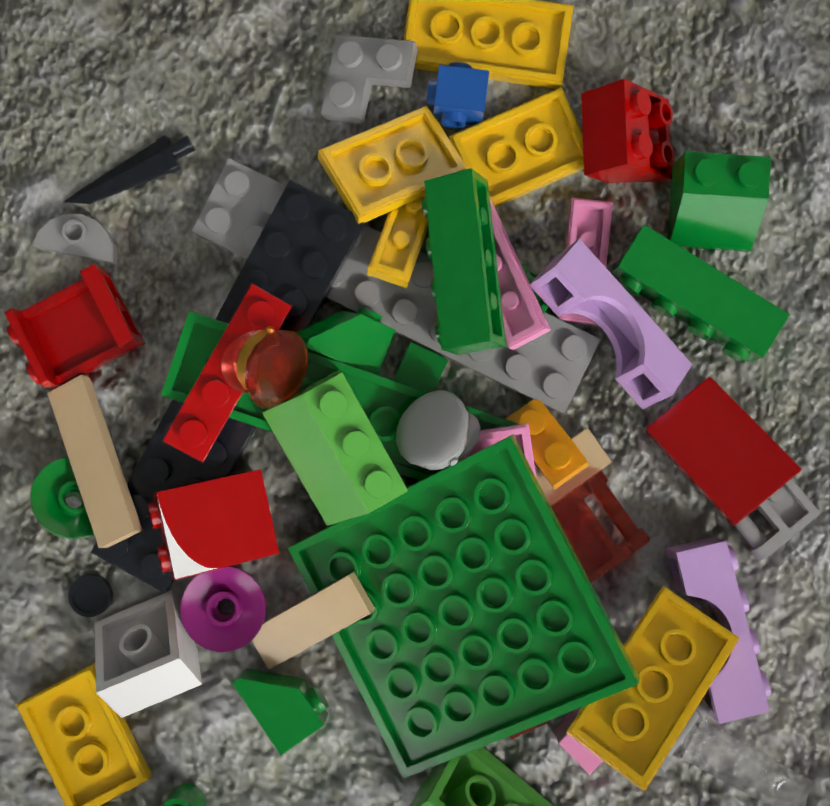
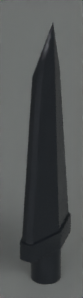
[64,135,195,204]

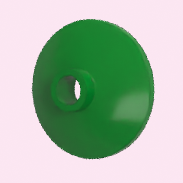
[30,457,94,539]

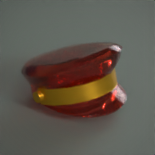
[221,326,308,408]

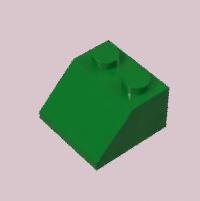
[668,151,771,252]

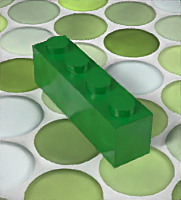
[422,168,506,355]
[611,224,790,363]

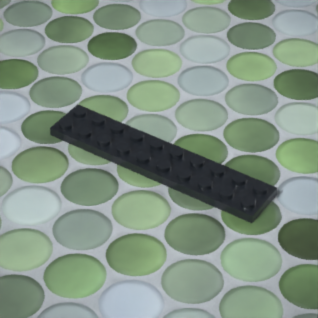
[91,180,366,593]

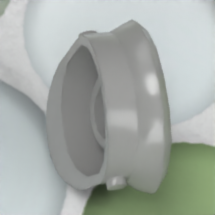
[396,390,480,470]

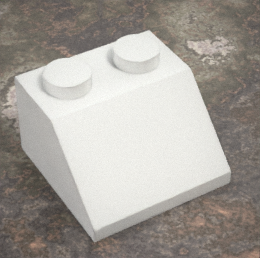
[94,590,202,718]

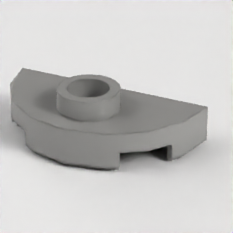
[32,214,118,265]

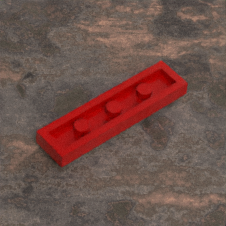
[163,284,292,463]

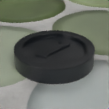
[68,574,113,617]

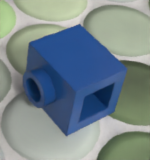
[426,62,489,128]

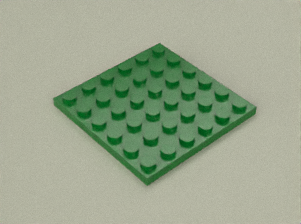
[288,434,640,778]

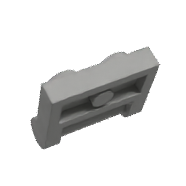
[708,479,821,560]

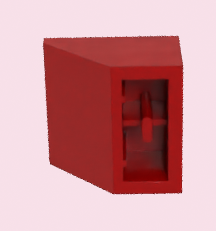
[581,79,675,183]

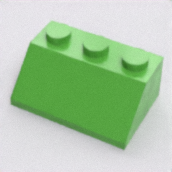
[262,369,408,526]
[410,747,553,806]

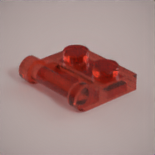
[551,470,650,583]

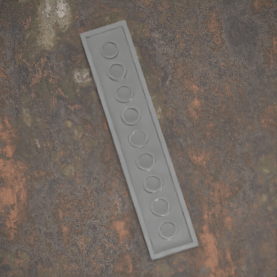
[192,158,601,415]

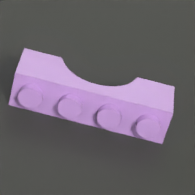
[530,238,692,409]
[665,537,771,724]

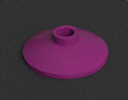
[180,566,266,652]

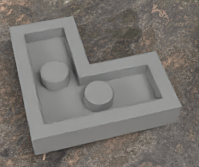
[321,35,418,124]

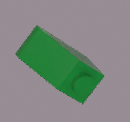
[288,308,395,375]
[232,668,329,756]

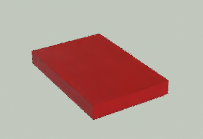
[645,376,802,527]

